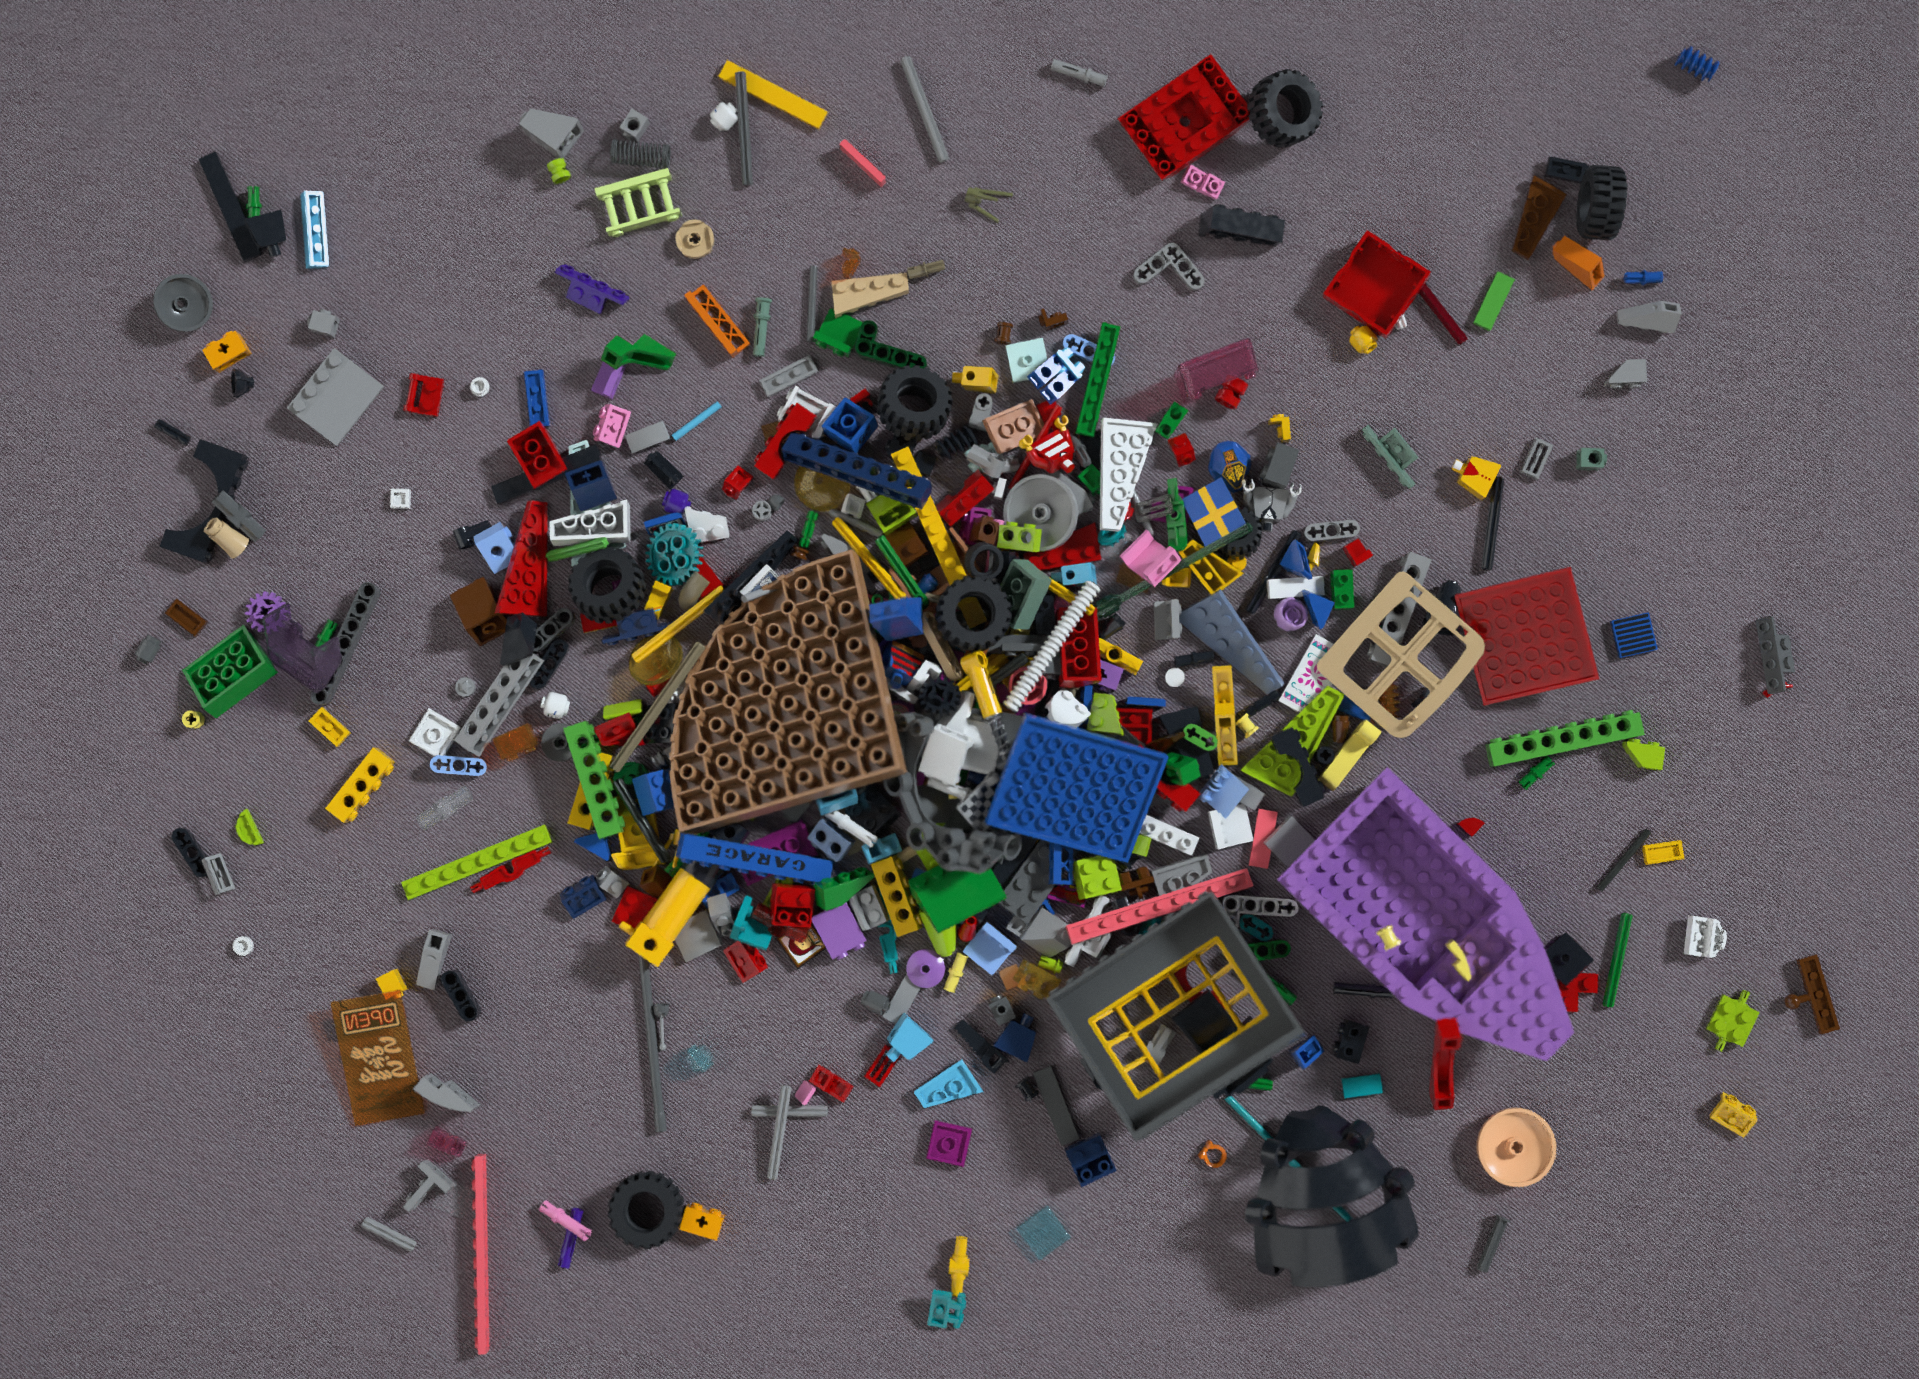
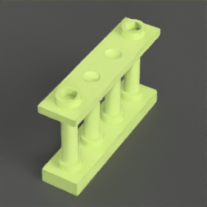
[594,168,682,237]

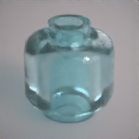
[685,1044,714,1073]

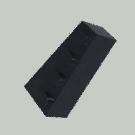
[1198,204,1285,246]

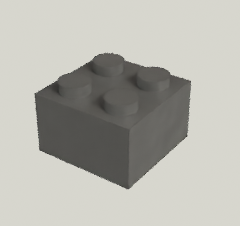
[1259,443,1299,489]

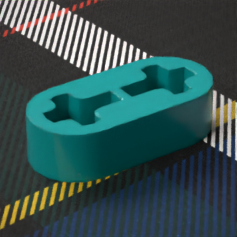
[1239,914,1273,941]

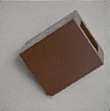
[639,866,672,898]

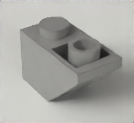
[1604,359,1647,389]
[707,893,735,937]

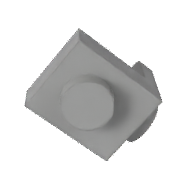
[596,866,629,898]

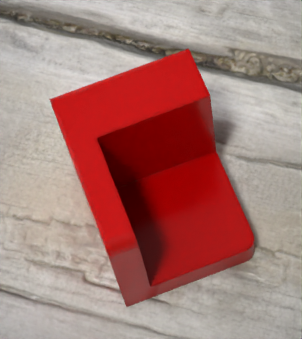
[1342,539,1373,567]

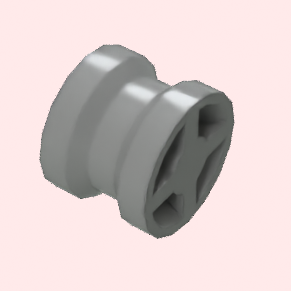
[752,501,772,521]

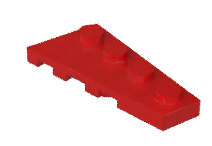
[1023,522,1102,571]

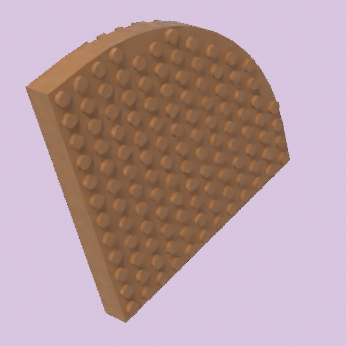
[669,549,907,835]

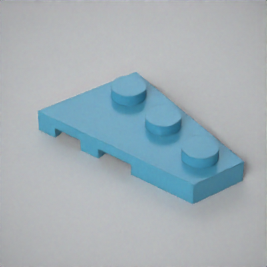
[914,1059,983,1108]

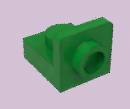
[1078,464,1101,496]

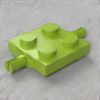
[1706,989,1760,1052]

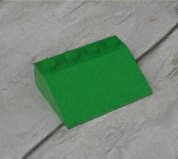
[182,624,278,718]
[908,865,1007,934]

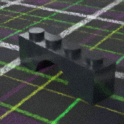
[1269,727,1325,807]

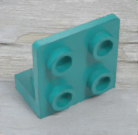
[730,895,776,951]

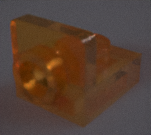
[842,247,861,279]

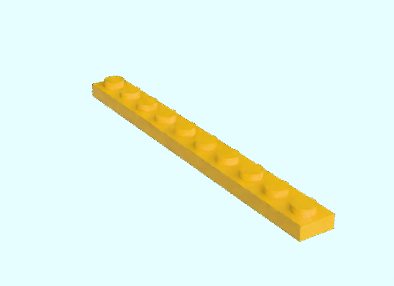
[891,447,987,629]

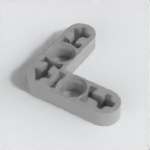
[1133,243,1204,291]

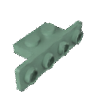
[1362,425,1419,489]

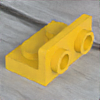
[1710,1092,1757,1138]

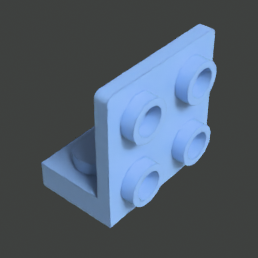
[963,921,1017,975]

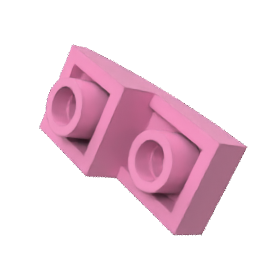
[1180,165,1225,199]

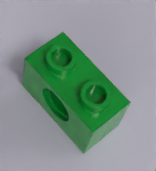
[1160,752,1200,786]

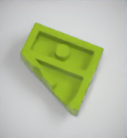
[1087,693,1124,736]

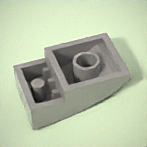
[413,1073,480,1112]

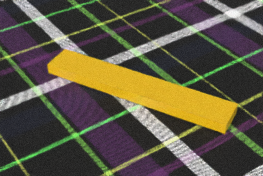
[718,60,828,130]

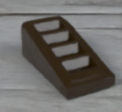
[1145,731,1185,753]

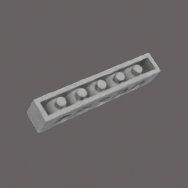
[1367,552,1432,668]
[454,653,544,757]

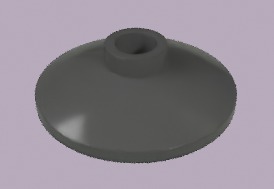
[541,723,572,762]

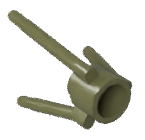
[965,187,1013,223]

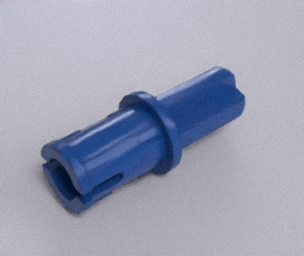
[1623,270,1663,285]

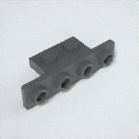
[1756,616,1795,694]
[987,635,1051,657]

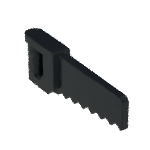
[954,1020,1009,1074]

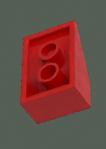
[507,421,568,489]

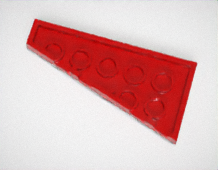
[495,500,548,617]

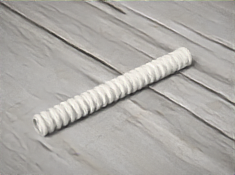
[1003,581,1100,712]

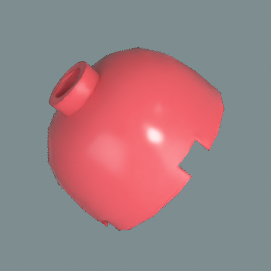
[1008,667,1047,705]

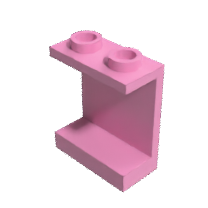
[1120,529,1181,587]

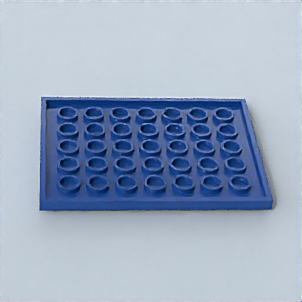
[985,713,1169,863]

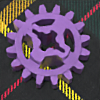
[245,591,289,633]

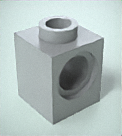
[620,109,650,142]

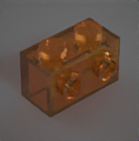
[492,723,540,762]

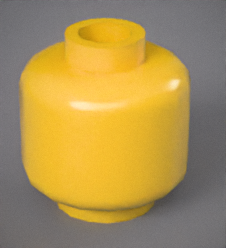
[1349,326,1378,354]

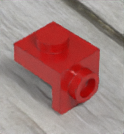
[1168,433,1196,467]

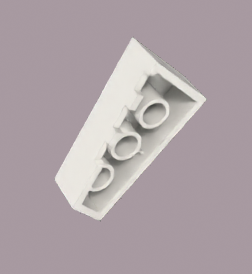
[550,500,631,546]

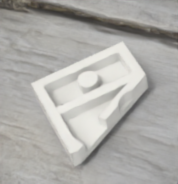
[685,506,729,542]

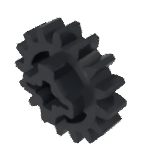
[919,676,961,718]

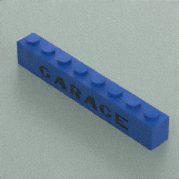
[676,833,834,885]

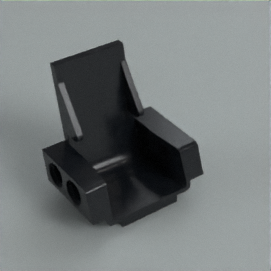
[1172,989,1273,1100]

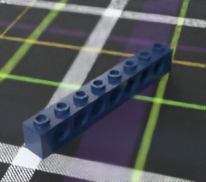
[782,432,932,510]

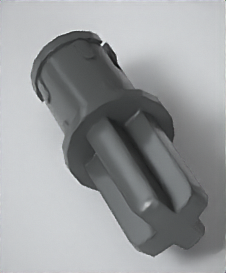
[1070,434,1091,467]

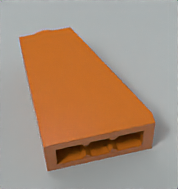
[1553,236,1604,290]

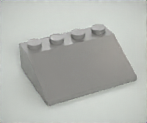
[287,348,384,446]

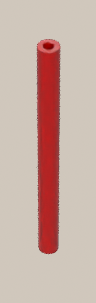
[1008,404,1063,489]

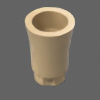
[204,517,249,559]

